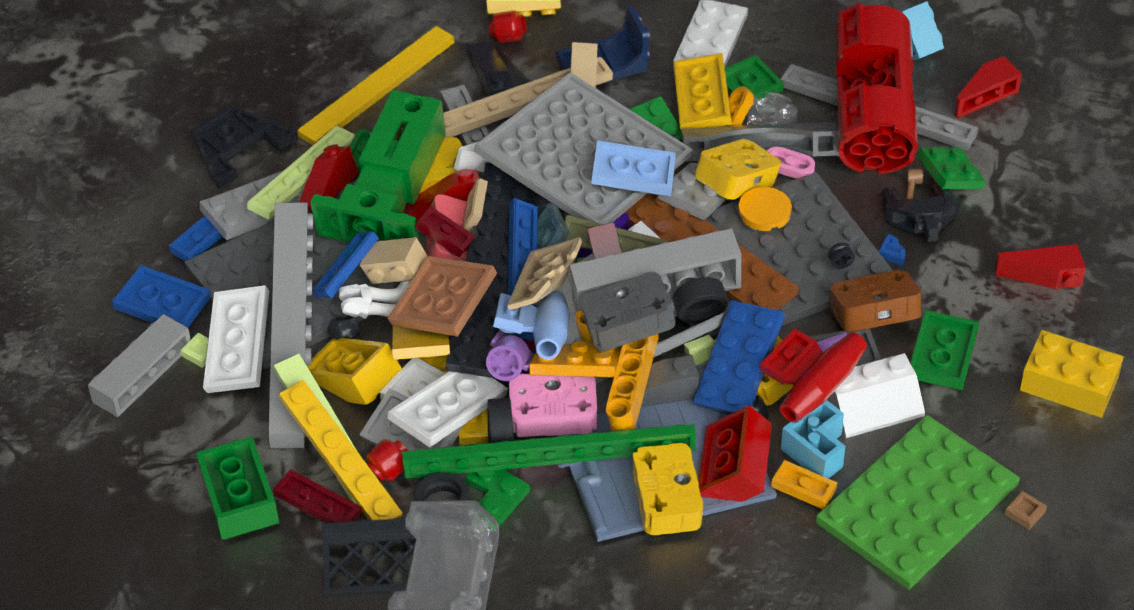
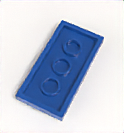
[693,300,785,414]

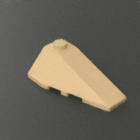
[507,237,582,310]

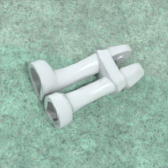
[339,280,412,319]

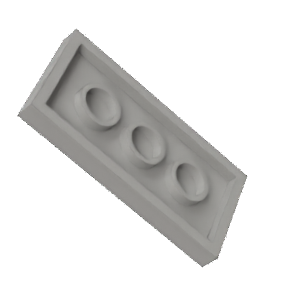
[200,171,303,240]

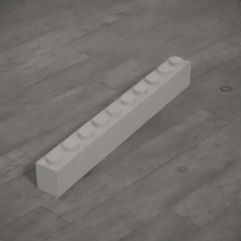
[269,203,313,448]

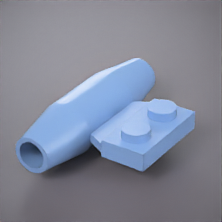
[493,291,570,359]

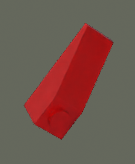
[954,56,1022,118]
[299,144,359,210]
[403,169,479,220]
[994,244,1086,289]

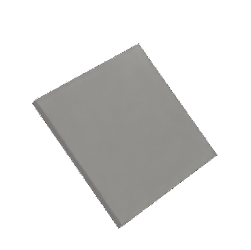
[474,72,693,224]

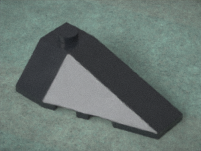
[467,40,531,98]

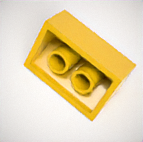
[486,0,561,17]

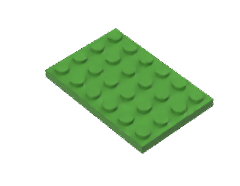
[816,415,1020,590]

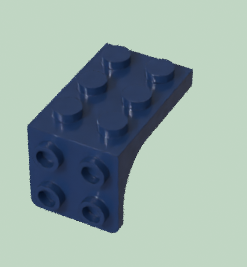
[556,5,650,80]

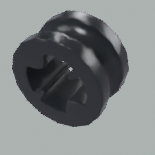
[827,242,855,269]

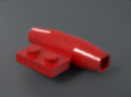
[760,328,867,423]

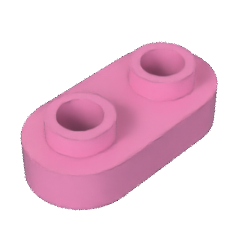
[767,147,815,179]

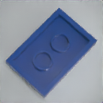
[112,265,211,328]

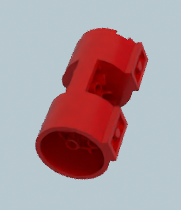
[835,2,918,175]

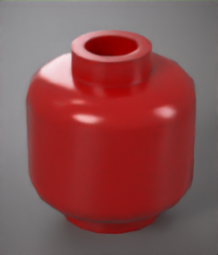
[489,10,527,44]
[366,439,408,482]

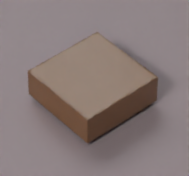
[1004,491,1047,530]

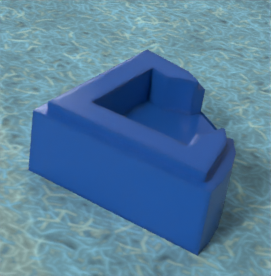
[878,233,905,265]

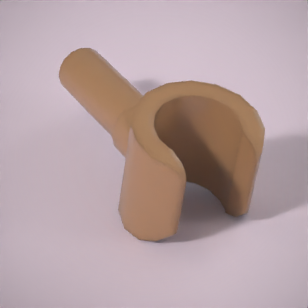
[906,169,923,200]

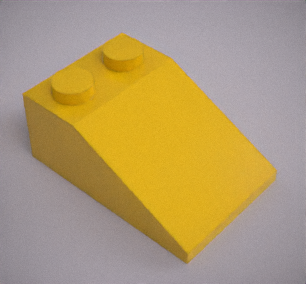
[306,338,402,405]

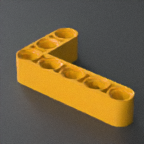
[575,309,659,432]

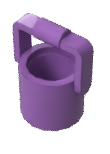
[486,330,535,381]

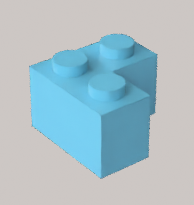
[899,1,944,60]
[781,400,845,479]

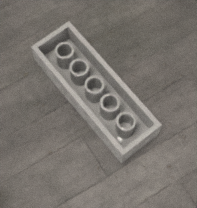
[569,228,741,311]

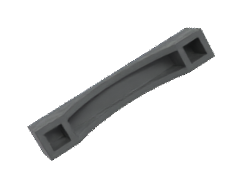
[681,122,839,162]

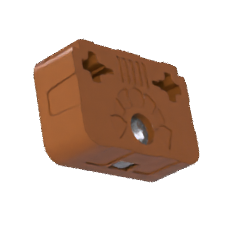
[829,270,922,332]

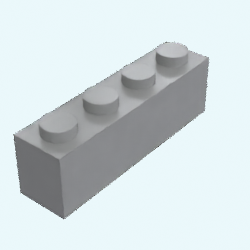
[88,314,191,417]

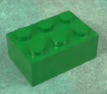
[196,436,279,540]

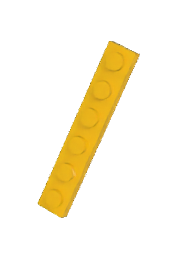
[279,379,403,521]

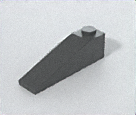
[596,353,699,414]

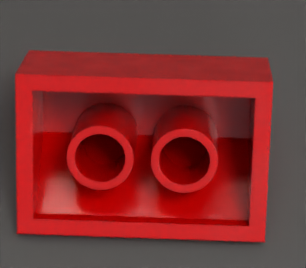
[698,405,772,502]

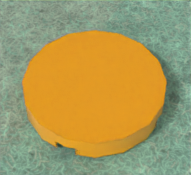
[738,187,792,231]

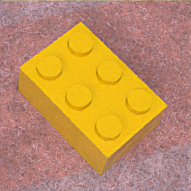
[1020,330,1124,418]

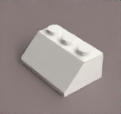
[827,353,925,438]

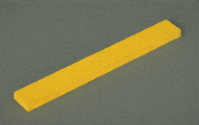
[297,26,455,146]

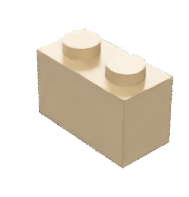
[360,237,428,284]

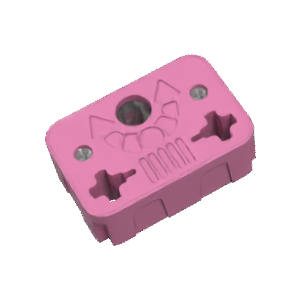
[509,374,597,437]

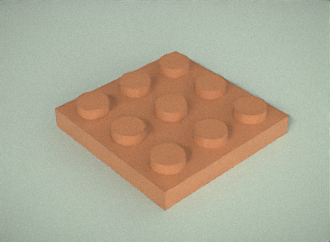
[388,256,497,337]

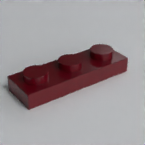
[273,469,362,523]

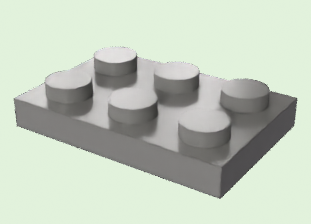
[657,162,726,220]
[359,388,463,451]

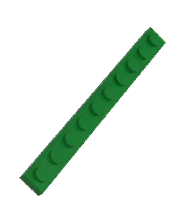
[403,424,696,479]

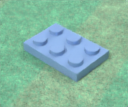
[591,140,676,196]

